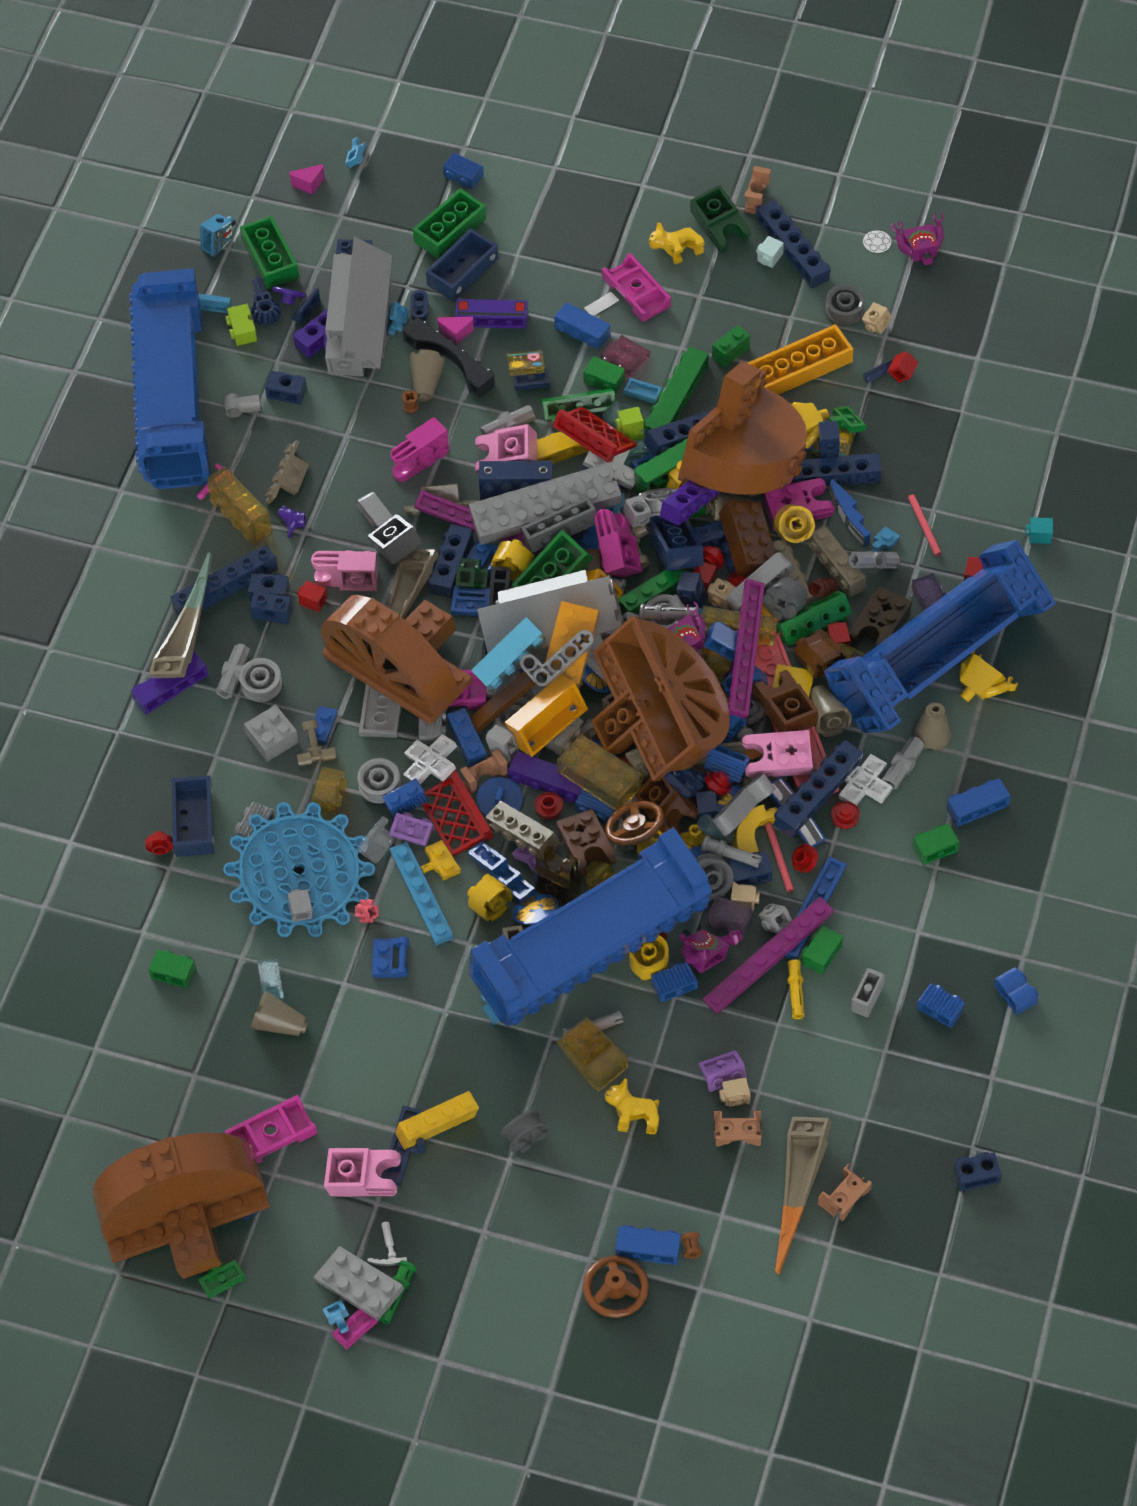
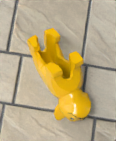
[648,222,705,264]
[605,1078,660,1134]

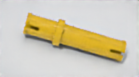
[787,960,805,1019]

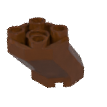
[794,629,847,678]

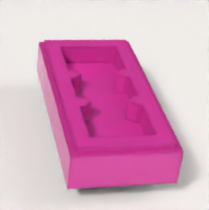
[332,1309,377,1349]

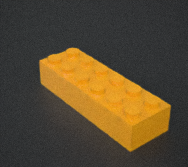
[748,324,854,395]

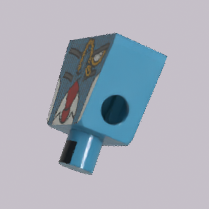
[200,214,236,257]

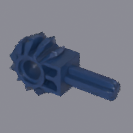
[251,277,281,327]

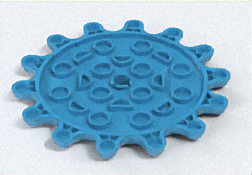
[223,802,375,938]

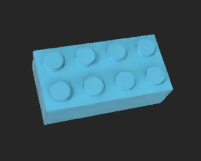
[471,617,545,690]

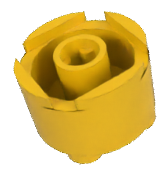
[774,504,815,543]
[491,539,534,581]
[467,874,513,921]
[629,935,669,980]

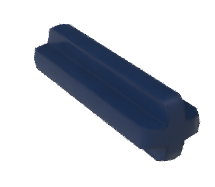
[863,360,893,383]

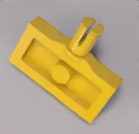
[420,840,461,881]

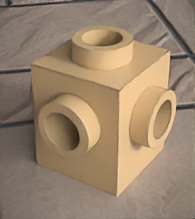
[862,302,893,334]
[707,578,736,611]

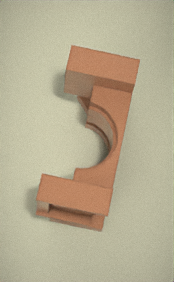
[744,166,771,214]
[460,749,508,794]
[714,1111,762,1146]
[818,1163,872,1221]

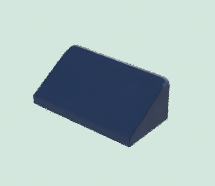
[291,288,320,324]

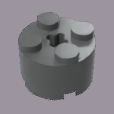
[763,577,807,621]

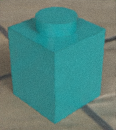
[1025,517,1053,544]

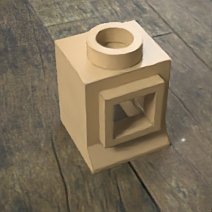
[731,882,760,911]
[719,1077,751,1107]

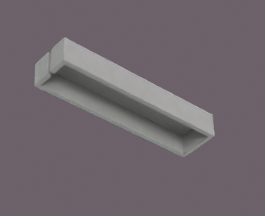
[469,462,621,545]

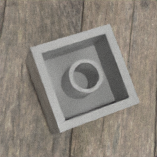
[244,705,299,762]

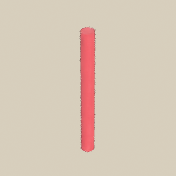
[908,494,942,556]
[765,823,794,893]

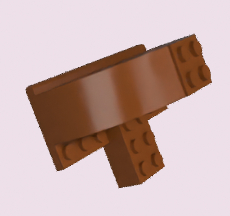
[678,361,807,495]
[321,595,473,724]
[591,616,730,781]
[92,1133,271,1279]

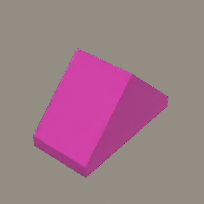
[289,164,325,194]
[438,317,474,345]

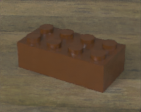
[718,501,776,576]

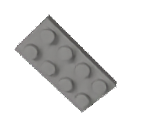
[359,669,405,738]
[313,1246,404,1320]

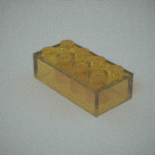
[207,467,272,545]
[557,734,643,811]

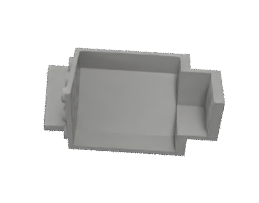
[325,236,392,376]
[477,570,623,669]

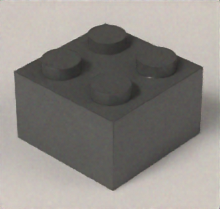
[368,514,422,565]

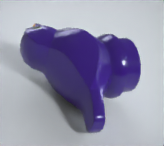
[278,505,306,538]

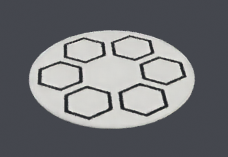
[863,231,891,253]

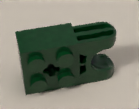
[690,185,750,251]

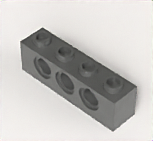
[521,497,596,553]

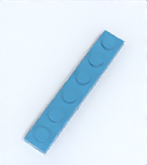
[389,842,454,946]

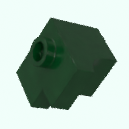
[456,558,490,588]

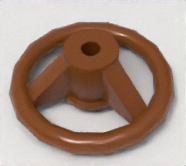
[605,801,664,846]
[582,1255,649,1318]

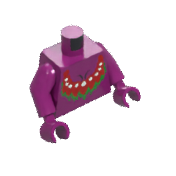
[891,213,944,265]
[667,602,706,657]
[679,929,742,973]

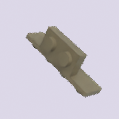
[265,440,309,504]
[404,483,477,515]

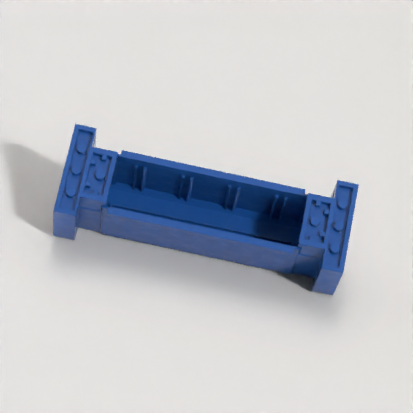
[129,268,211,489]
[824,540,1056,733]
[468,827,712,1026]

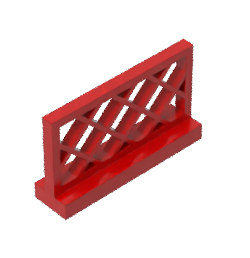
[553,407,637,463]
[422,771,494,857]

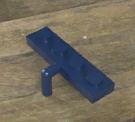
[381,1106,425,1186]

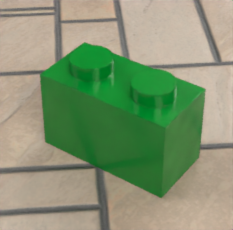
[712,325,750,368]
[583,356,625,395]
[912,823,959,865]
[801,925,843,975]
[148,949,196,989]

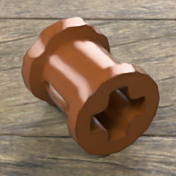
[402,390,419,414]
[681,1232,702,1259]

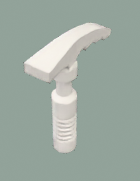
[367,1222,408,1266]

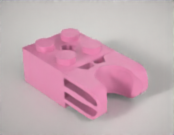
[475,424,537,474]
[311,550,379,591]
[742,730,813,777]
[324,1148,401,1196]

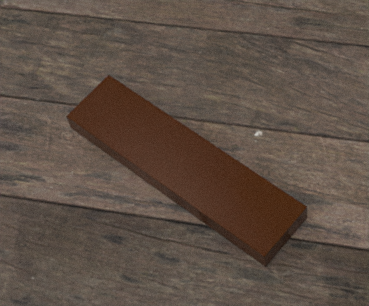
[470,671,536,733]

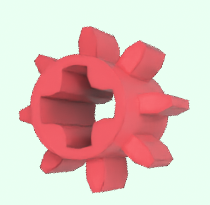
[355,899,379,923]

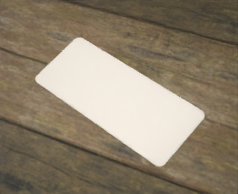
[584,292,619,316]

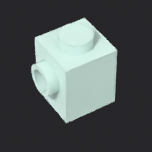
[756,236,784,268]

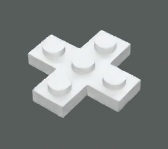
[582,450,635,490]
[403,734,457,784]
[839,754,893,806]

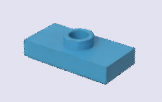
[199,294,232,314]
[623,377,663,405]

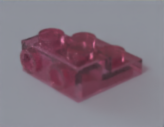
[600,335,650,378]

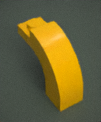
[732,805,778,853]

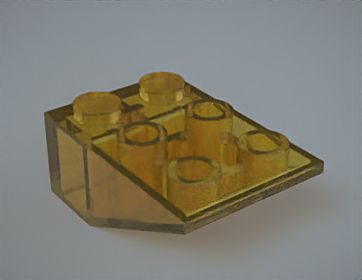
[557,1017,628,1092]

